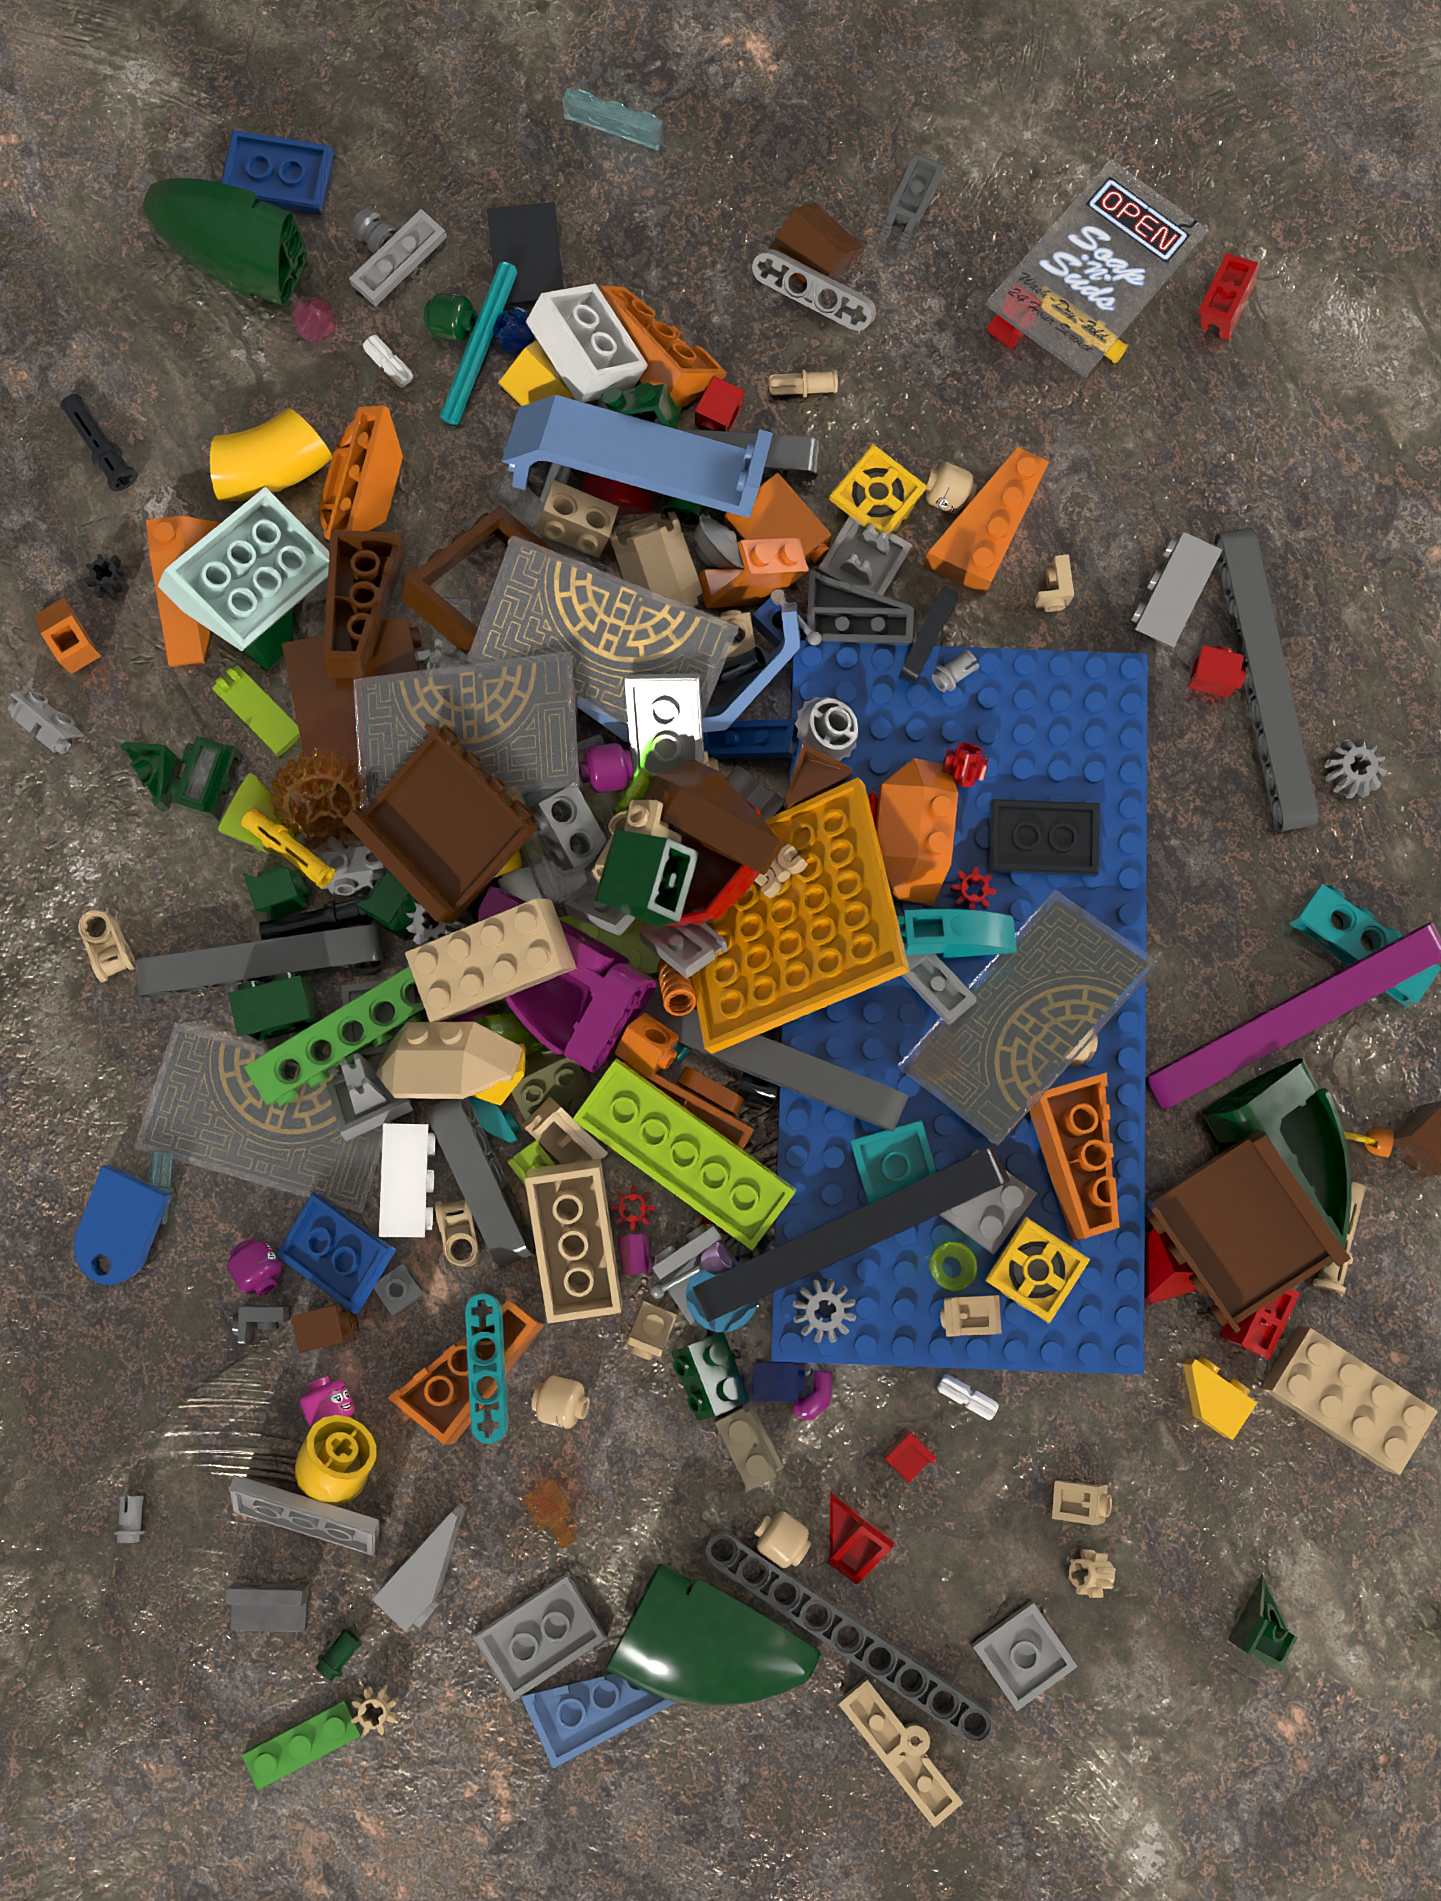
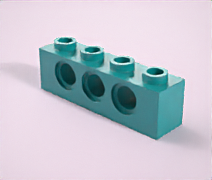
[1289,884,1441,1007]

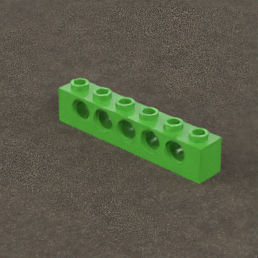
[244,966,426,1107]

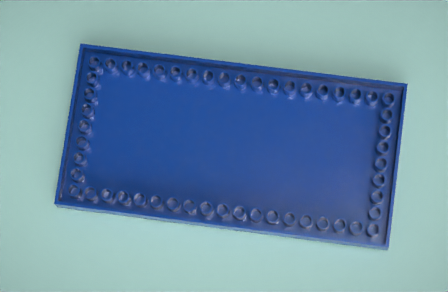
[770,641,1148,1375]

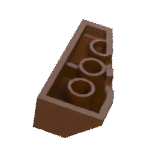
[642,760,784,876]

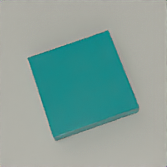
[850,1120,937,1204]

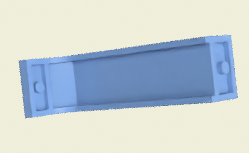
[501,395,773,518]

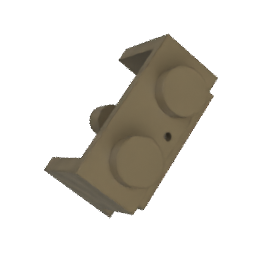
[714,1401,784,1491]

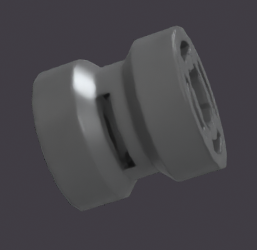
[350,206,398,254]

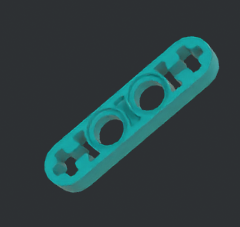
[465,1294,509,1444]

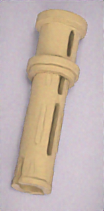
[1312,1182,1367,1294]

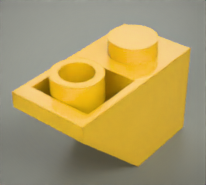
[1183,1356,1257,1440]

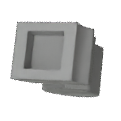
[727,765,785,820]

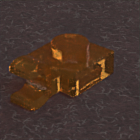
[521,1478,576,1549]

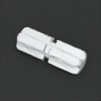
[363,335,413,388]
[937,1374,999,1420]

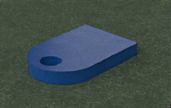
[74,1164,171,1285]

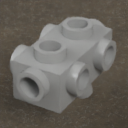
[320,835,392,896]

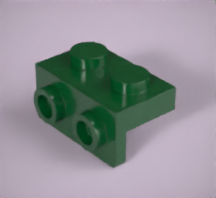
[672,1332,751,1421]

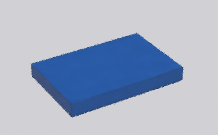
[221,130,334,214]
[275,1192,396,1314]

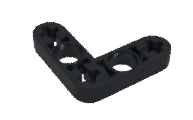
[898,583,961,686]

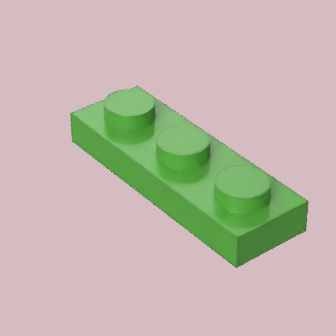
[241,1698,363,1790]

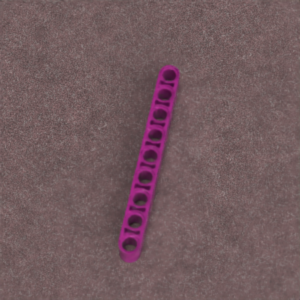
[1145,922,1441,1109]

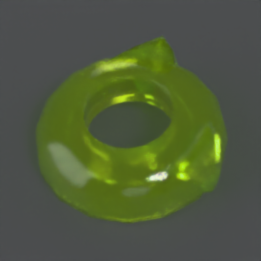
[927,1242,978,1292]

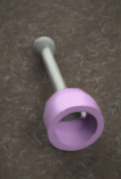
[650,1242,732,1299]

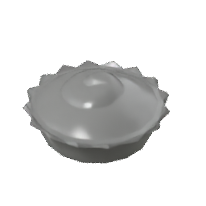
[694,514,744,569]
[795,697,859,761]

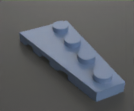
[521,1674,676,1768]

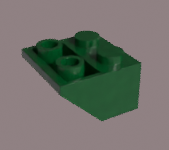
[594,830,699,927]

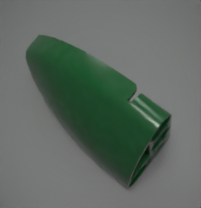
[142,178,307,306]
[1202,1058,1352,1269]
[606,1563,821,1707]

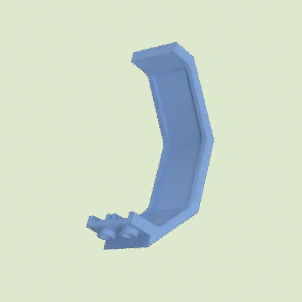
[578,602,800,742]

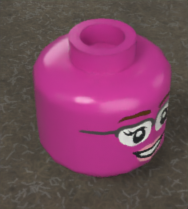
[300,1375,355,1428]

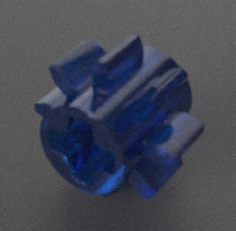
[493,306,535,354]

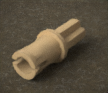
[769,369,838,397]

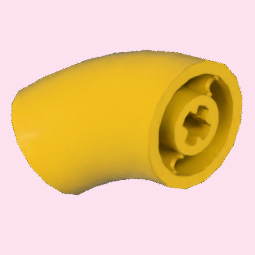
[210,407,332,503]
[294,1415,377,1507]

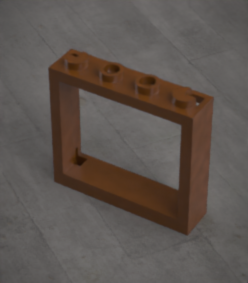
[401,505,572,671]

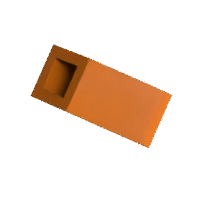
[34,597,101,674]

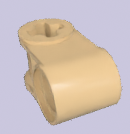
[78,910,135,983]
[435,1199,481,1267]

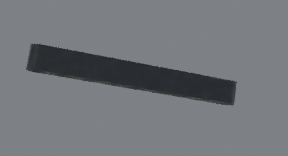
[692,1146,1010,1322]

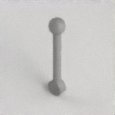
[771,589,822,646]

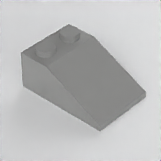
[372,1503,465,1632]

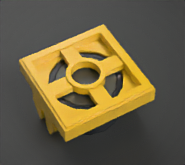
[829,444,927,536]
[985,1217,1090,1323]

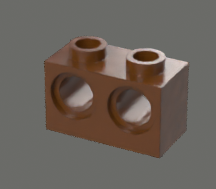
[291,1304,359,1353]

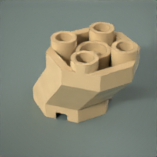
[610,512,703,610]

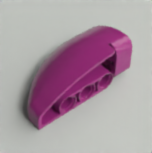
[478,887,657,1073]

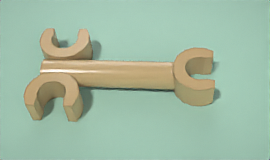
[754,843,808,898]

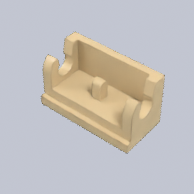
[522,1097,608,1164]

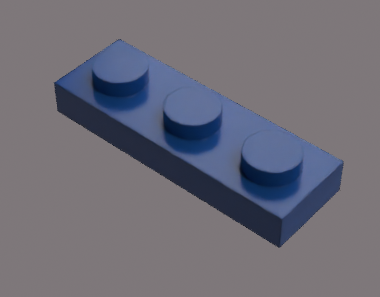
[703,719,799,759]

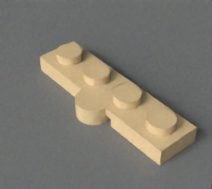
[837,1677,963,1828]

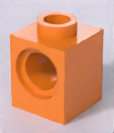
[614,1012,680,1078]

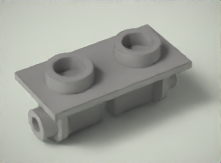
[8,690,84,754]

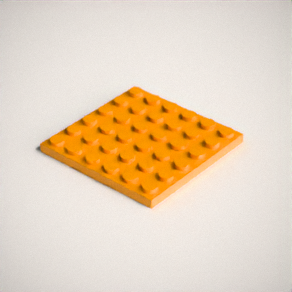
[691,777,910,1054]

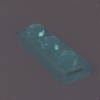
[563,88,663,150]

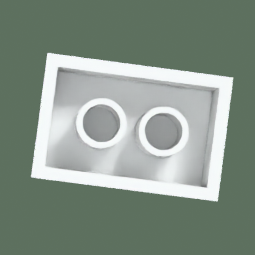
[526,284,648,403]
[379,1123,435,1237]

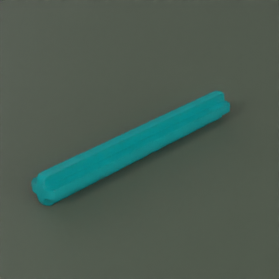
[440,261,517,425]

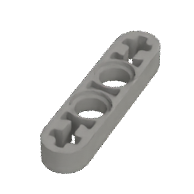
[752,249,876,331]

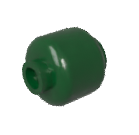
[424,293,478,342]

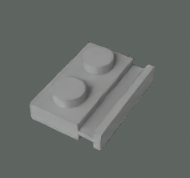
[639,923,728,979]

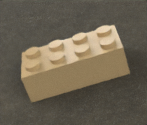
[405,898,577,1022]
[525,1159,622,1324]
[1261,1326,1438,1475]

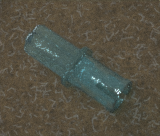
[148,1151,174,1225]

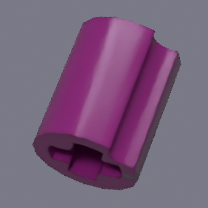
[618,1233,653,1275]

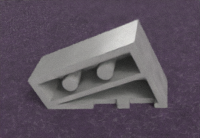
[1131,532,1222,647]

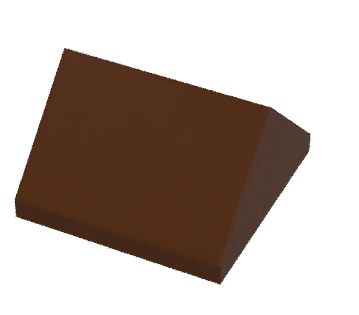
[769,203,864,291]
[1393,1101,1441,1177]

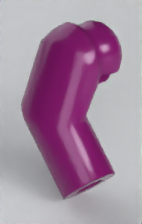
[792,1371,833,1421]

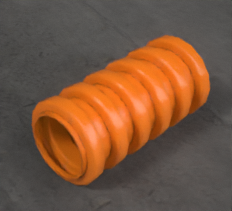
[657,959,696,1016]

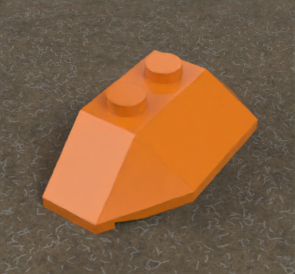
[318,405,403,540]
[875,758,958,906]

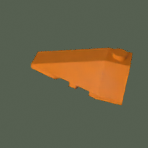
[599,285,727,407]
[146,515,221,667]

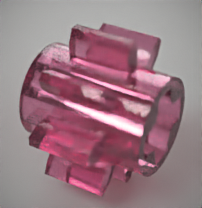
[292,297,337,342]

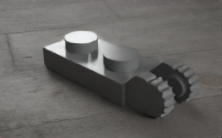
[879,152,946,250]

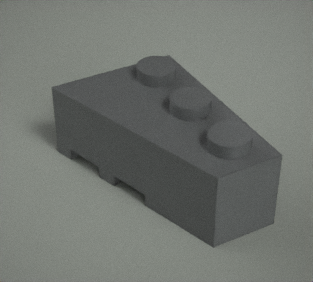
[806,570,918,646]

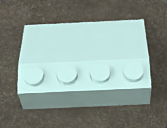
[158,487,329,651]

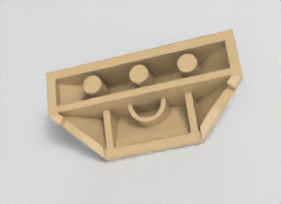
[376,1022,522,1099]

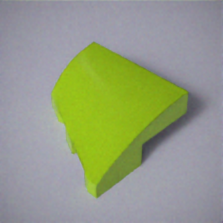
[218,773,303,862]

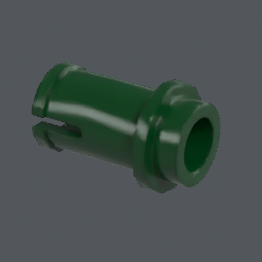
[315,1628,363,1681]

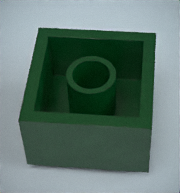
[228,972,322,1043]

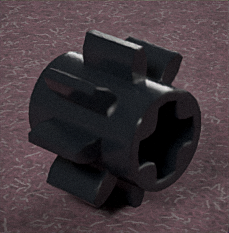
[84,554,131,599]
[738,1072,778,1111]

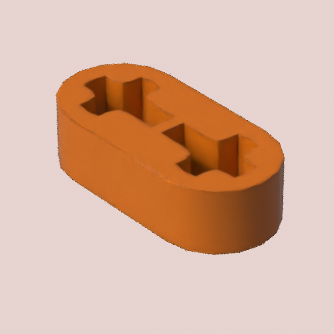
[677,1066,745,1116]

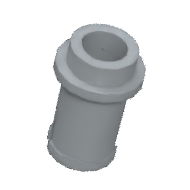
[932,650,979,692]
[114,1496,145,1543]

